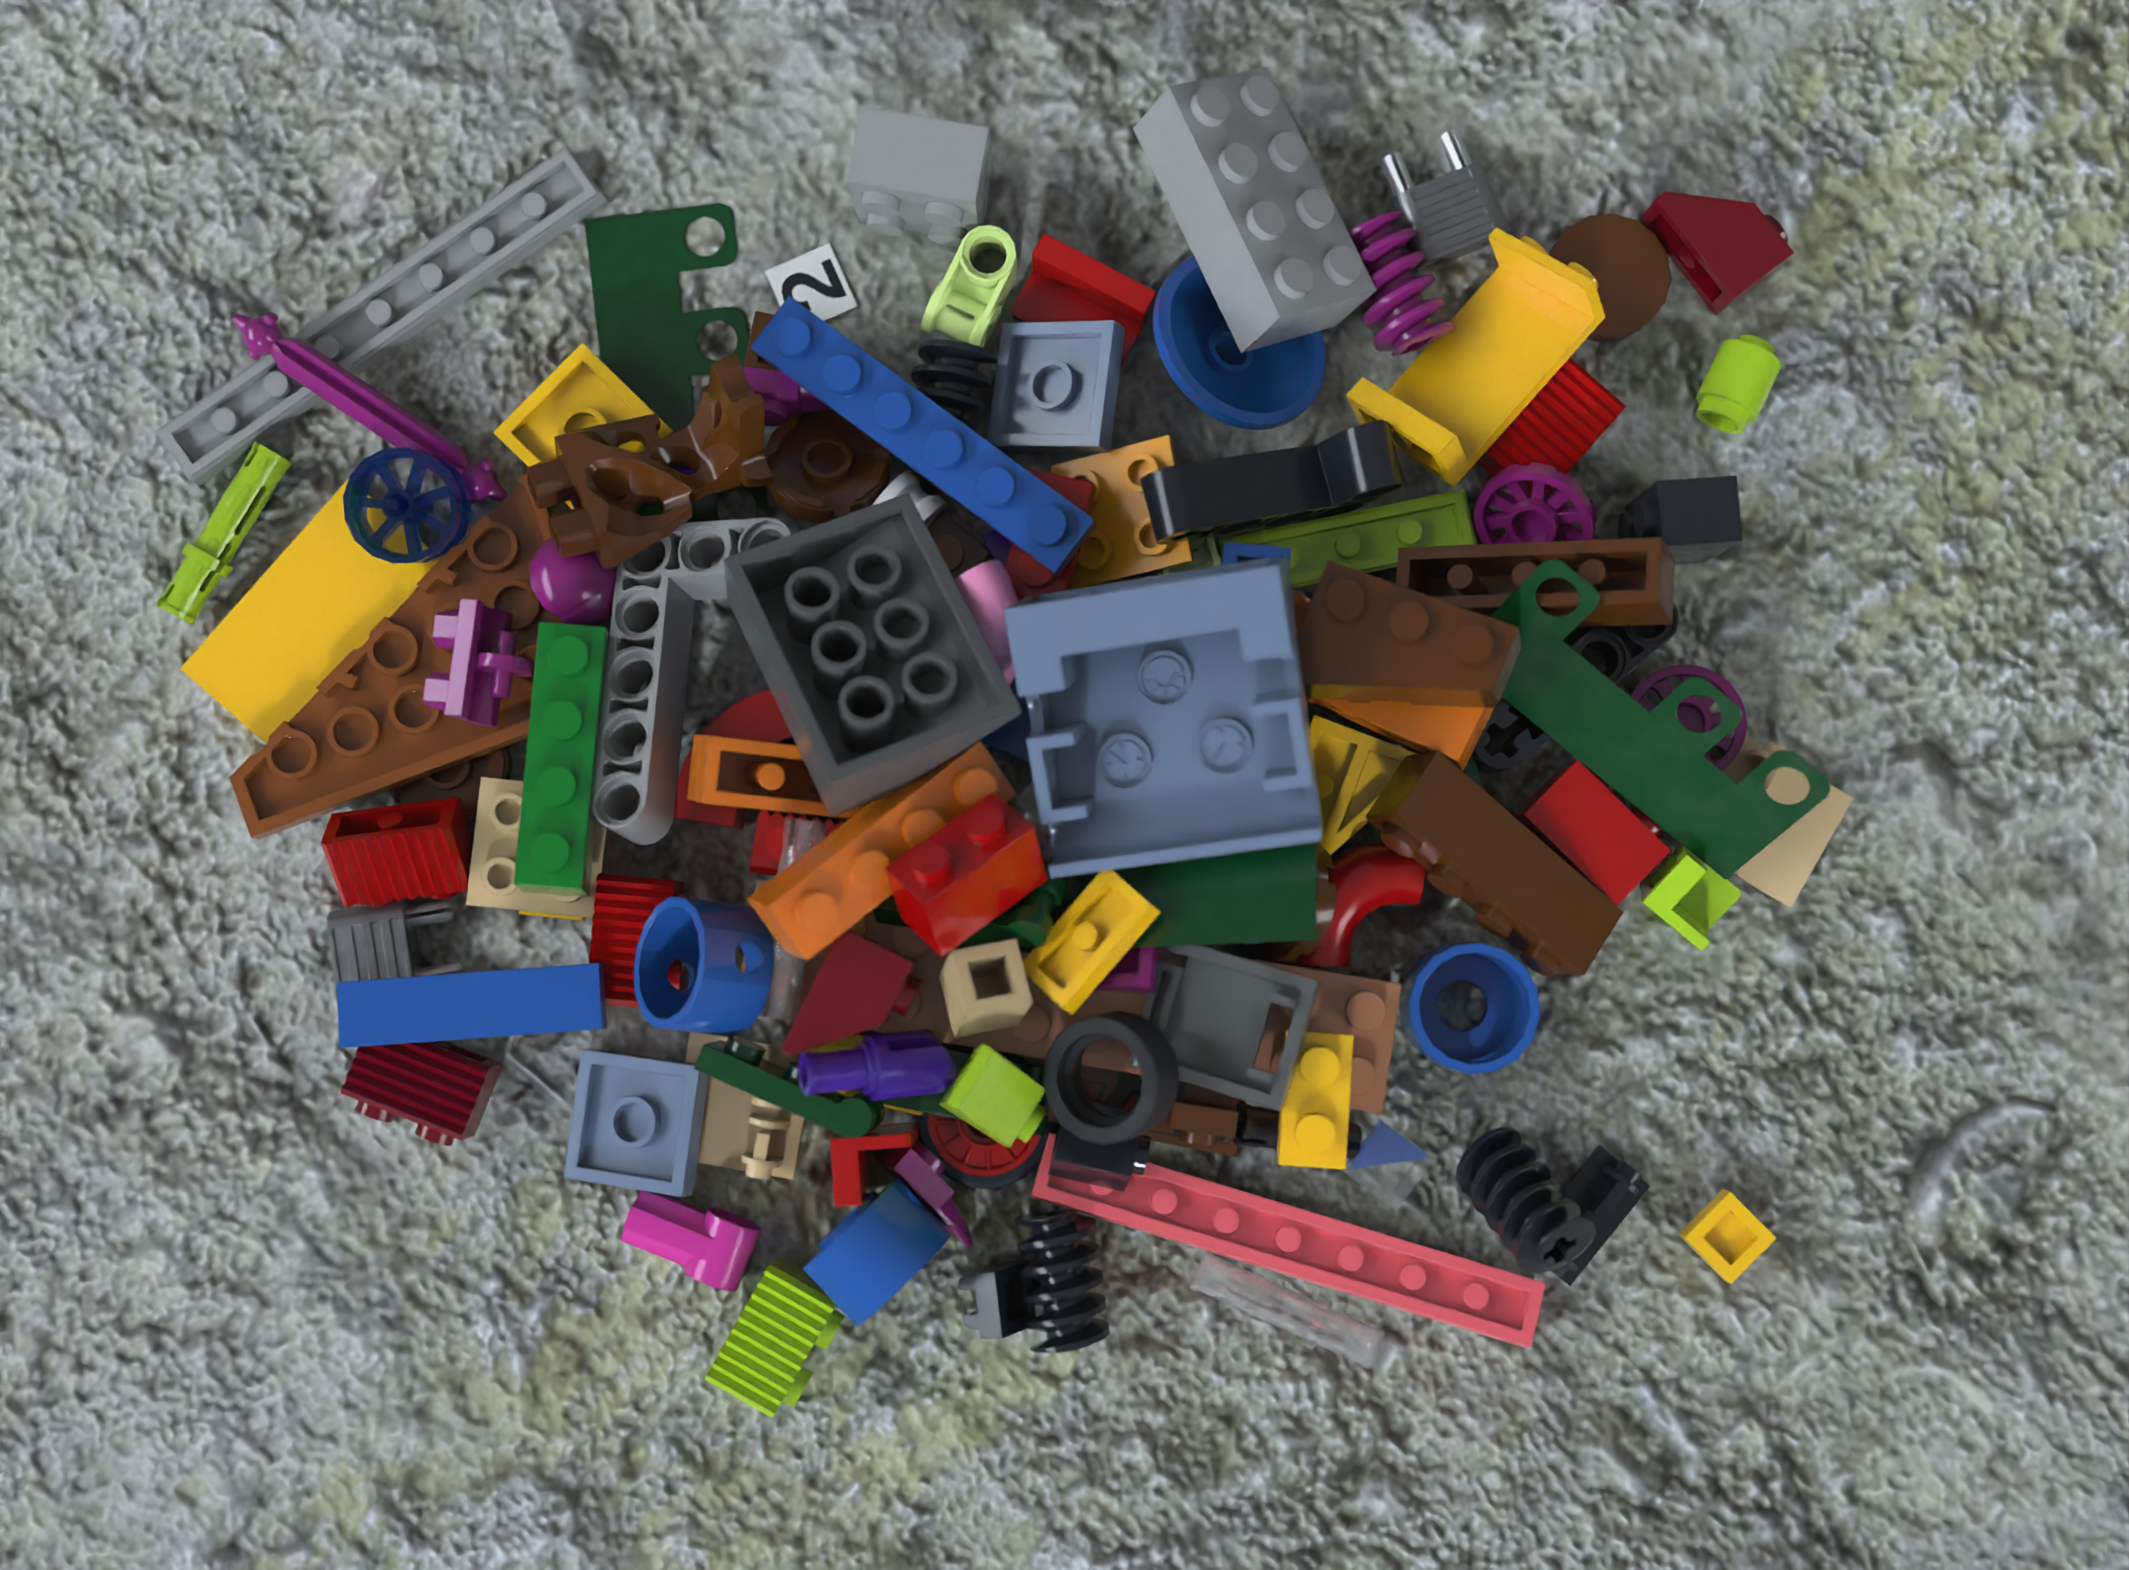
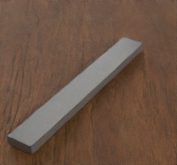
[155,145,607,486]

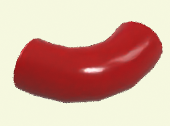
[1295,843,1425,967]

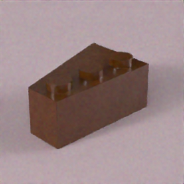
[1297,560,1522,708]

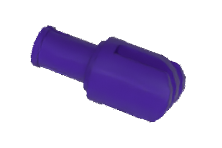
[798,1029,956,1101]

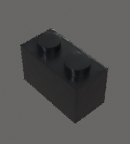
[1618,475,1743,564]

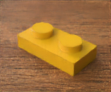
[1022,870,1161,1015]
[1276,1030,1354,1170]

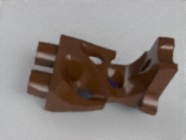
[526,354,773,569]

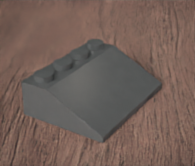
[723,493,1021,818]

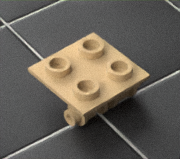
[1679,736,1853,908]
[466,777,607,918]
[685,1031,805,1180]

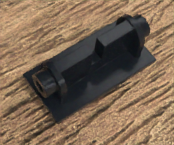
[1552,1144,1650,1286]

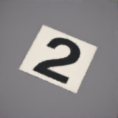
[765,243,858,321]

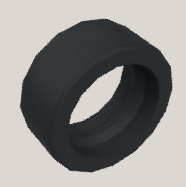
[1043,1011,1179,1145]

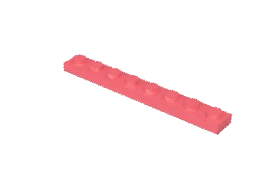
[1030,1132,1546,1348]

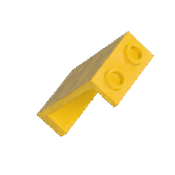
[1346,227,1605,487]

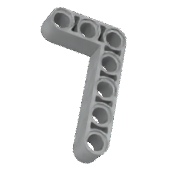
[592,517,794,845]

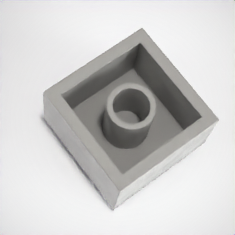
[847,106,994,247]

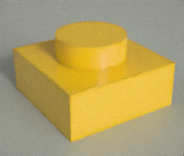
[1678,1189,1776,1284]

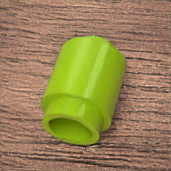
[1696,334,1782,434]

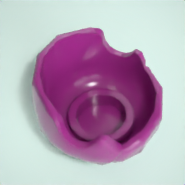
[530,537,617,627]

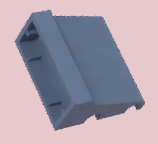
[1003,554,1323,878]

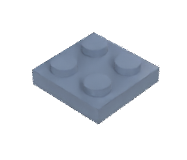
[987,320,1125,453]
[564,1049,709,1197]

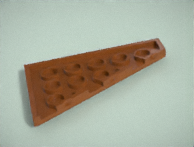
[229,474,592,840]

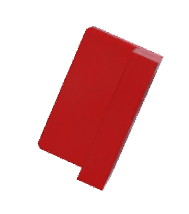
[1011,233,1156,370]
[830,1122,919,1207]

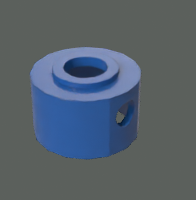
[633,897,774,1036]
[1399,942,1540,1074]
[803,1177,952,1327]

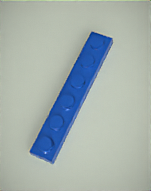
[751,296,1097,577]

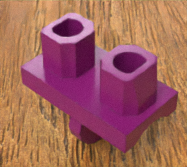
[423,599,534,727]

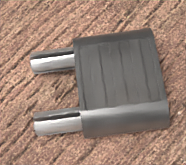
[1381,129,1510,272]
[327,898,464,983]

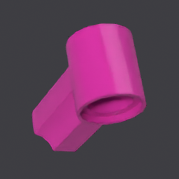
[621,1190,761,1291]

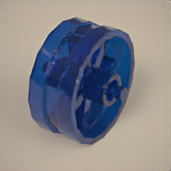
[343,447,472,564]

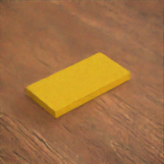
[180,478,442,744]

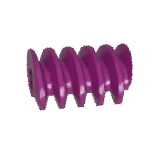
[1348,211,1455,356]

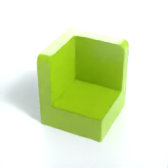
[1640,844,1741,951]

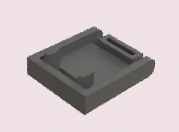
[1128,945,1321,1111]

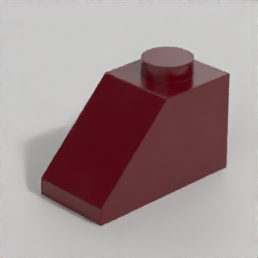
[1640,191,1794,316]
[780,928,922,1055]

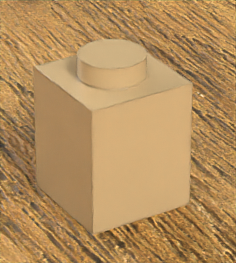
[939,939,1033,1038]

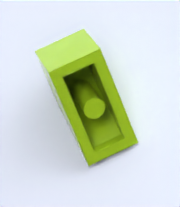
[939,1044,1047,1147]

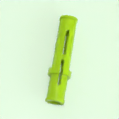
[155,442,292,625]

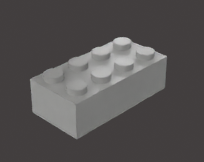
[1133,67,1377,353]

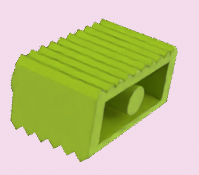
[705,1256,845,1418]

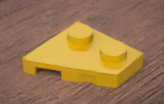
[1310,715,1417,856]

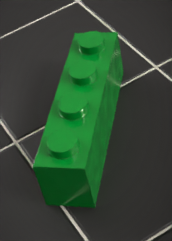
[513,622,609,897]

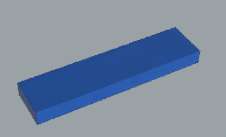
[336,963,607,1048]

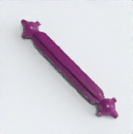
[232,312,508,504]

